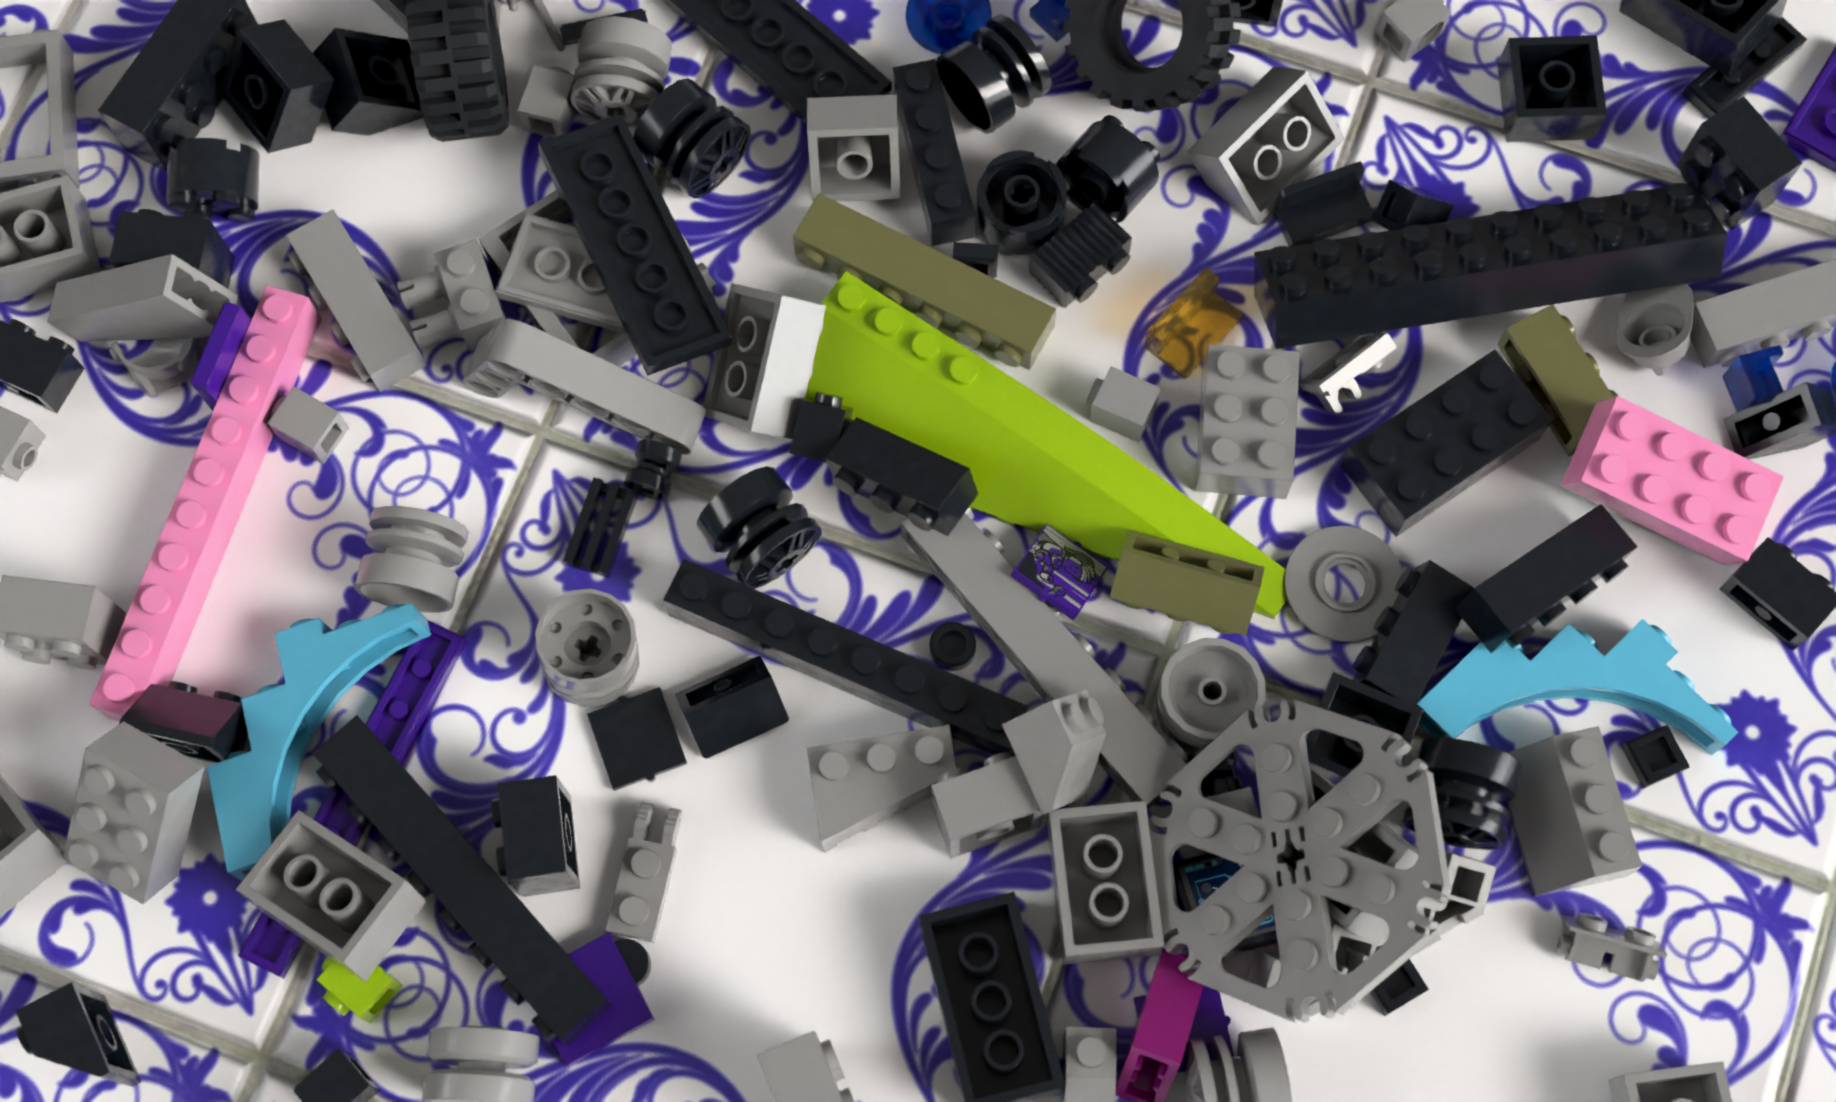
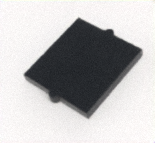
[587,687,688,791]

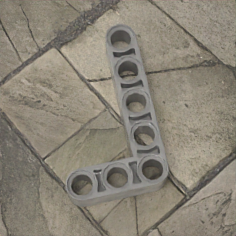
[462,319,706,455]

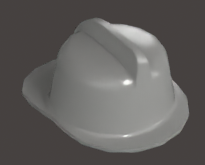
[1616,283,1694,376]

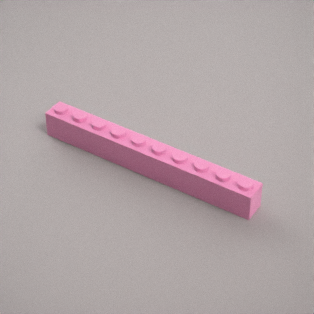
[89,285,322,722]

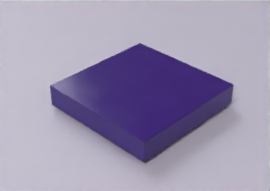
[190,302,251,411]
[553,932,655,1068]

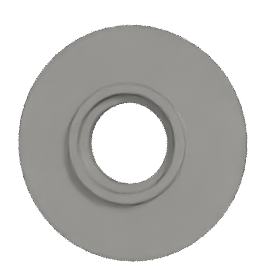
[1285,526,1403,643]

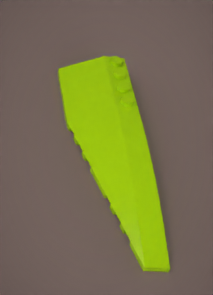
[805,271,1287,619]

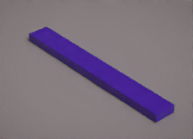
[238,620,468,979]

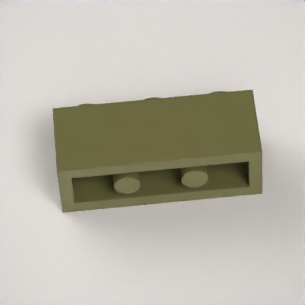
[1497,305,1619,457]
[1109,530,1264,636]

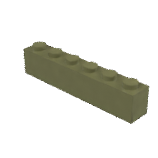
[793,193,1056,370]

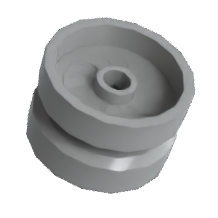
[1156,638,1266,752]
[422,1026,540,1102]

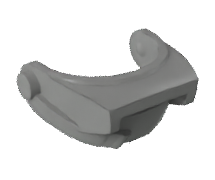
[109,338,201,397]

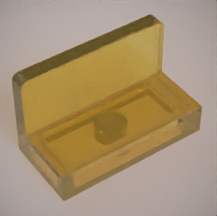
[1144,268,1242,379]

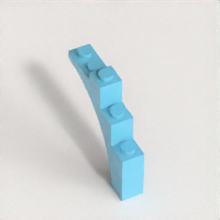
[207,603,431,881]
[1416,619,1738,756]

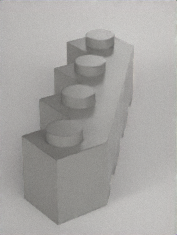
[1246,850,1497,1017]

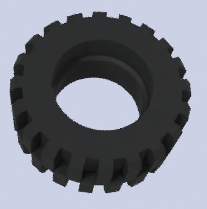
[405,0,509,142]
[1063,0,1241,112]

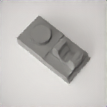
[1299,332,1397,414]

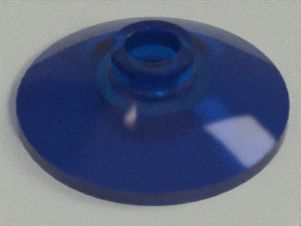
[906,0,992,55]

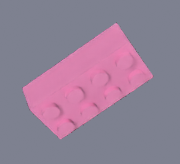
[1560,396,1784,565]

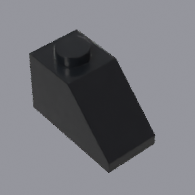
[1723,382,1836,460]

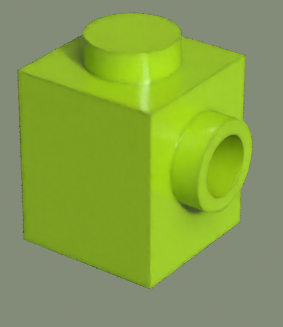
[317,957,403,1024]

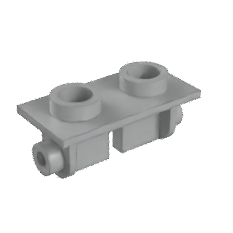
[1556,912,1667,982]

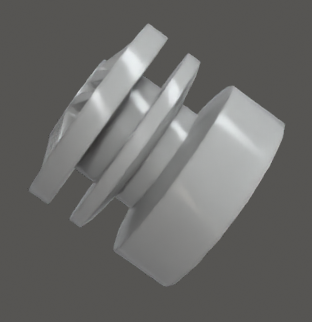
[570,16,672,127]
[354,506,469,613]
[535,588,640,707]
[1185,1027,1292,1102]

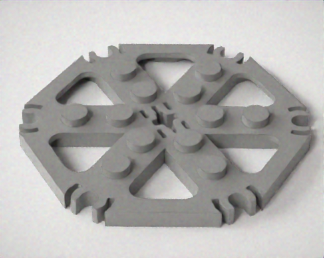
[1150,699,1451,1023]

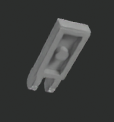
[605,802,682,943]

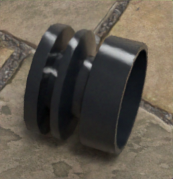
[936,14,1052,134]
[633,78,751,199]
[696,466,822,589]
[1402,737,1522,850]

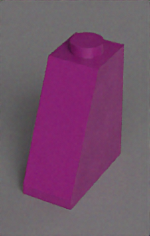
[1116,949,1204,1102]

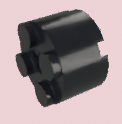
[1056,115,1161,223]
[166,138,260,222]
[976,150,1067,255]

